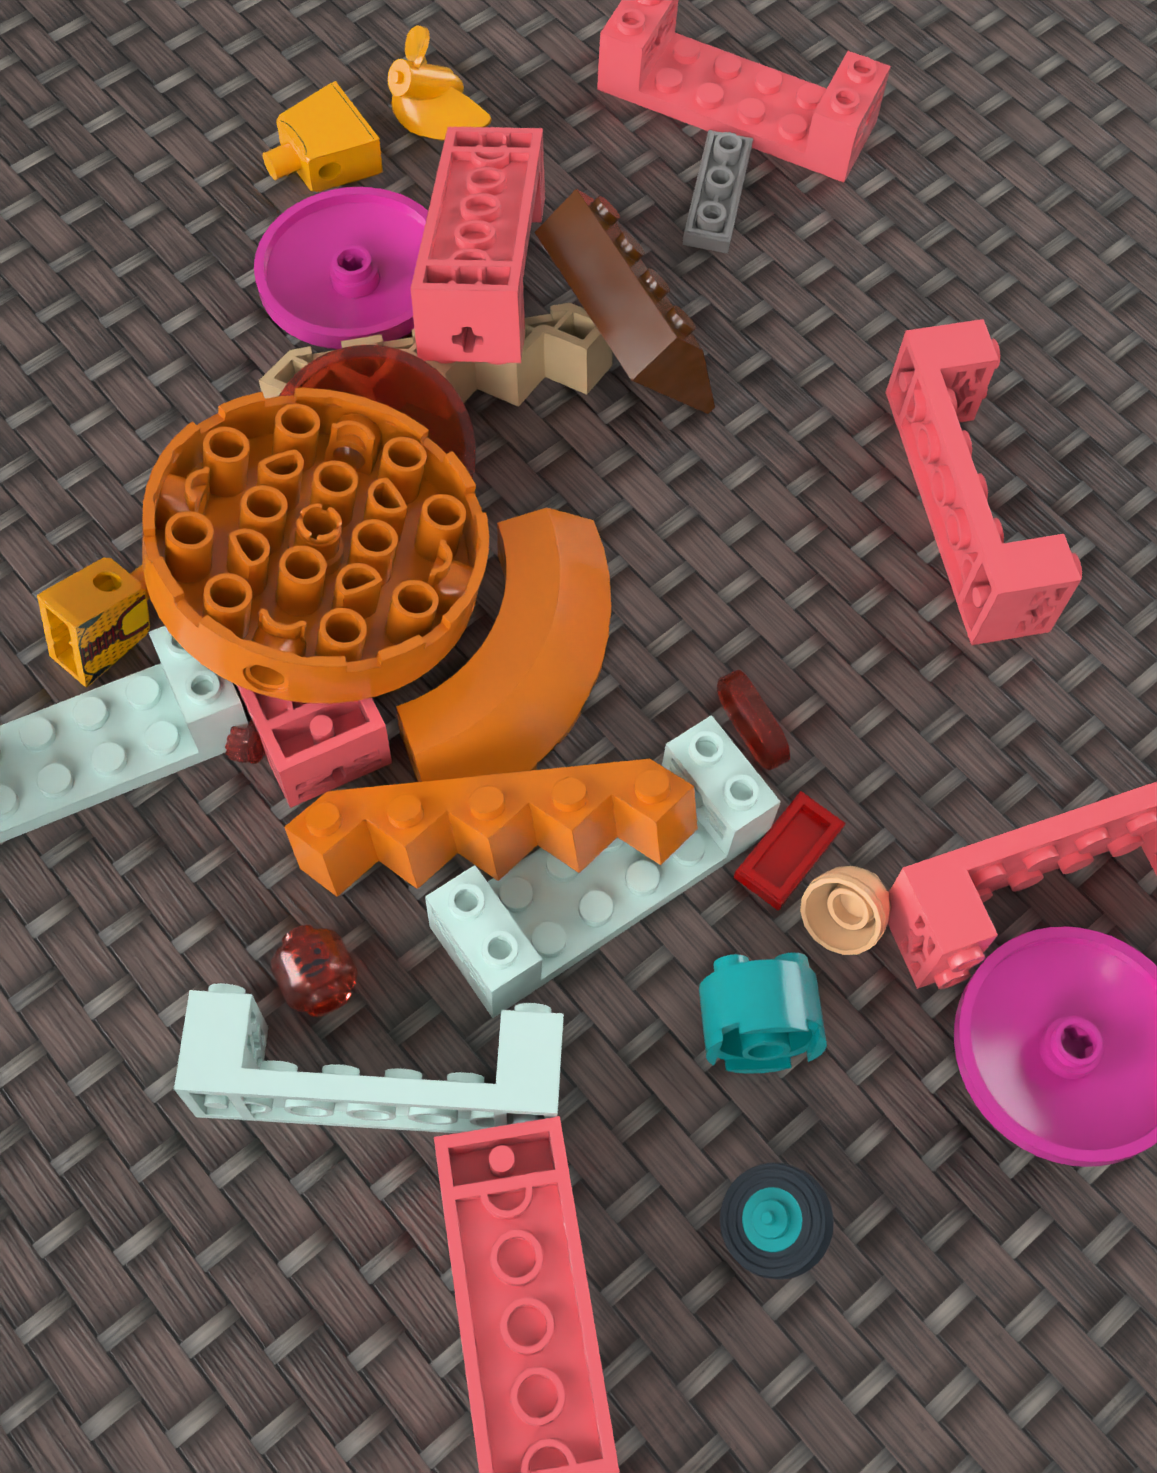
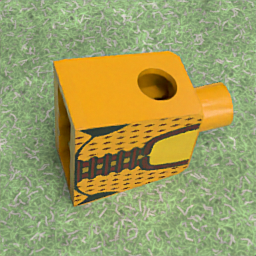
[37,557,150,688]

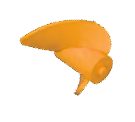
[388,25,492,140]

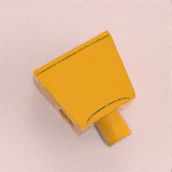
[263,81,383,192]

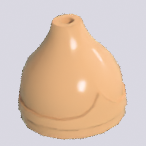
[800,866,891,955]

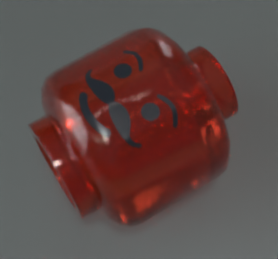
[271,925,358,1017]

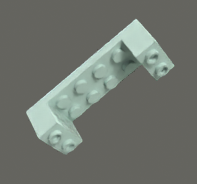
[0,626,254,843]
[425,715,781,1018]
[174,983,564,1133]

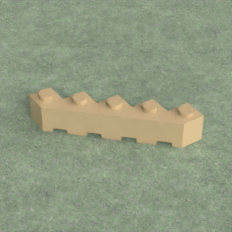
[259,303,612,419]

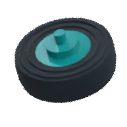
[720,1163,834,1279]

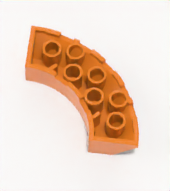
[396,507,612,782]

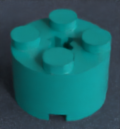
[699,953,827,1074]

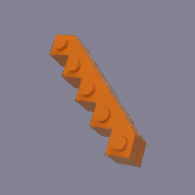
[284,759,698,897]

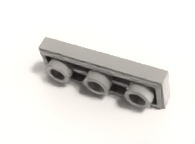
[682,130,753,253]

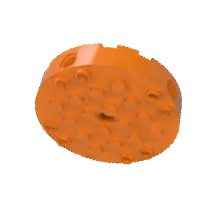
[142,388,489,704]

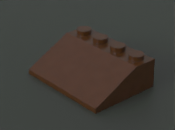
[534,189,715,414]

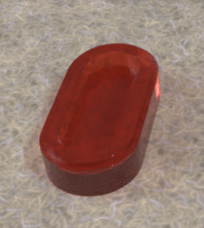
[717,669,790,770]

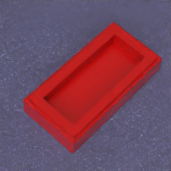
[733,791,846,911]

